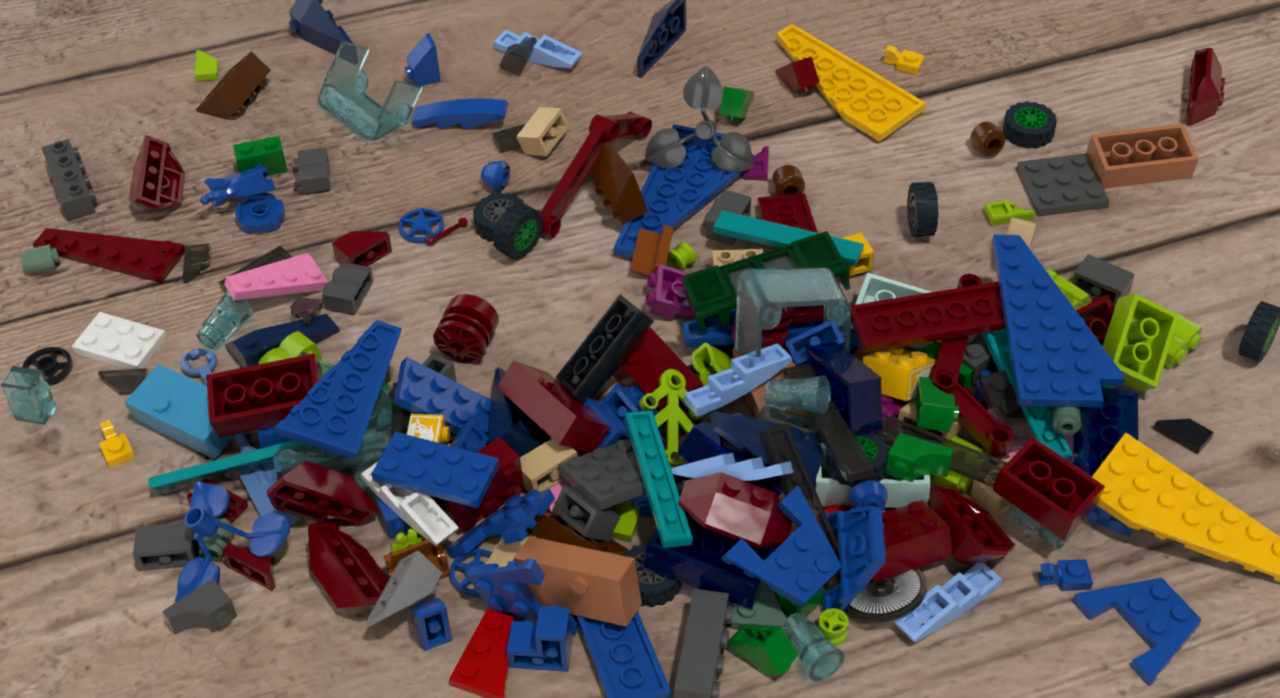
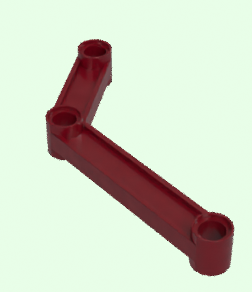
[537,112,652,238]
[931,273,1014,460]

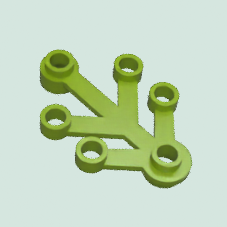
[639,369,708,468]

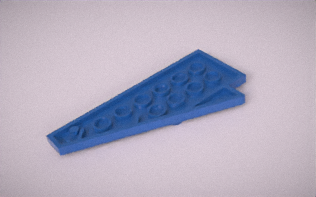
[614,124,755,259]
[992,234,1125,407]

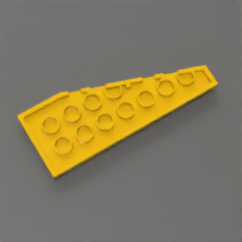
[777,24,926,142]
[1092,433,1280,582]

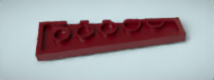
[33,228,186,283]

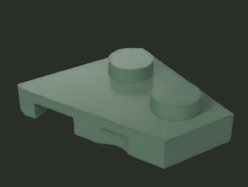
[731,574,789,633]

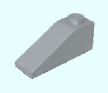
[365,550,442,626]

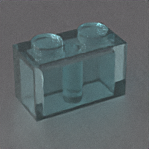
[1,366,56,425]

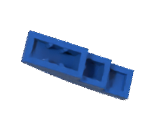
[412,98,508,130]

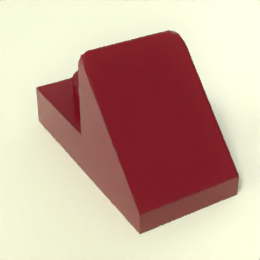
[222,543,276,591]

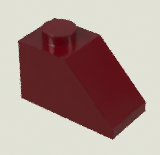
[775,56,820,94]
[332,231,392,267]

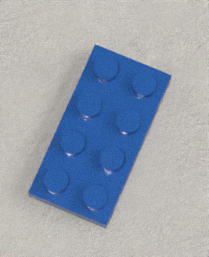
[394,357,491,446]
[371,432,500,508]
[576,611,671,698]

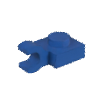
[1038,559,1093,591]

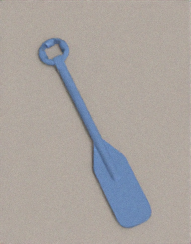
[180,348,301,525]

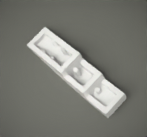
[361,462,459,546]

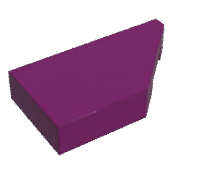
[744,146,769,181]

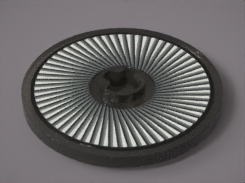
[840,568,927,622]

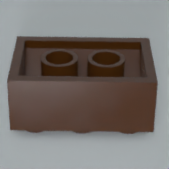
[196,51,271,119]
[590,141,648,225]
[531,512,629,556]

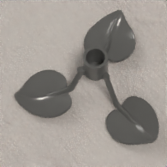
[645,66,754,172]

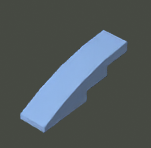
[493,29,582,69]
[684,343,792,417]
[671,453,793,481]
[894,563,1002,643]

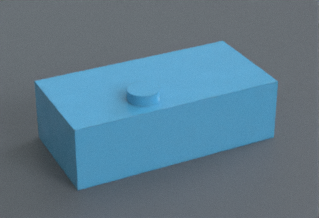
[124,364,236,459]

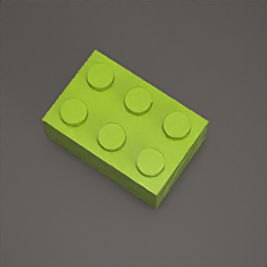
[1102,293,1180,392]

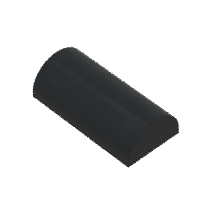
[556,294,655,403]

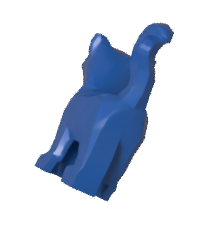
[200,163,276,207]

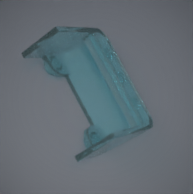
[318,41,423,141]
[735,267,851,357]

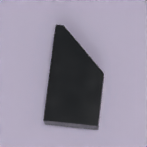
[1154,418,1214,454]

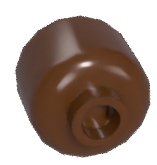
[970,122,1006,156]
[772,165,805,196]

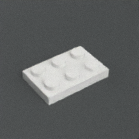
[71,312,167,373]

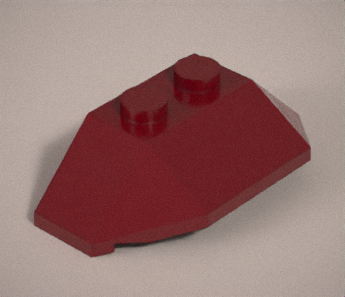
[1186,48,1225,126]
[129,135,185,209]
[267,461,378,526]
[678,472,792,548]
[929,485,1015,564]
[308,522,389,608]

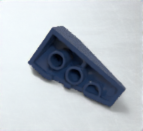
[289,0,357,64]
[637,0,686,78]
[225,314,340,368]
[487,367,550,457]
[710,411,824,495]

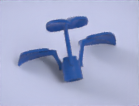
[175,481,291,602]

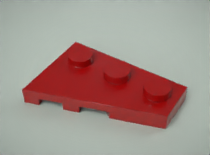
[449,609,514,698]

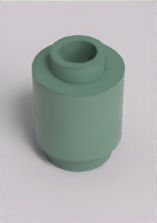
[20,244,60,274]
[1052,406,1082,435]
[199,517,234,561]

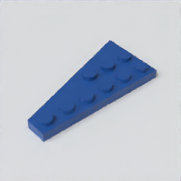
[274,320,402,460]

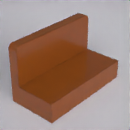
[630,225,674,277]

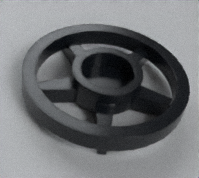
[22,347,73,385]

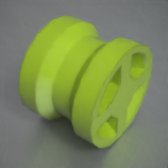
[667,242,697,271]
[818,608,849,646]

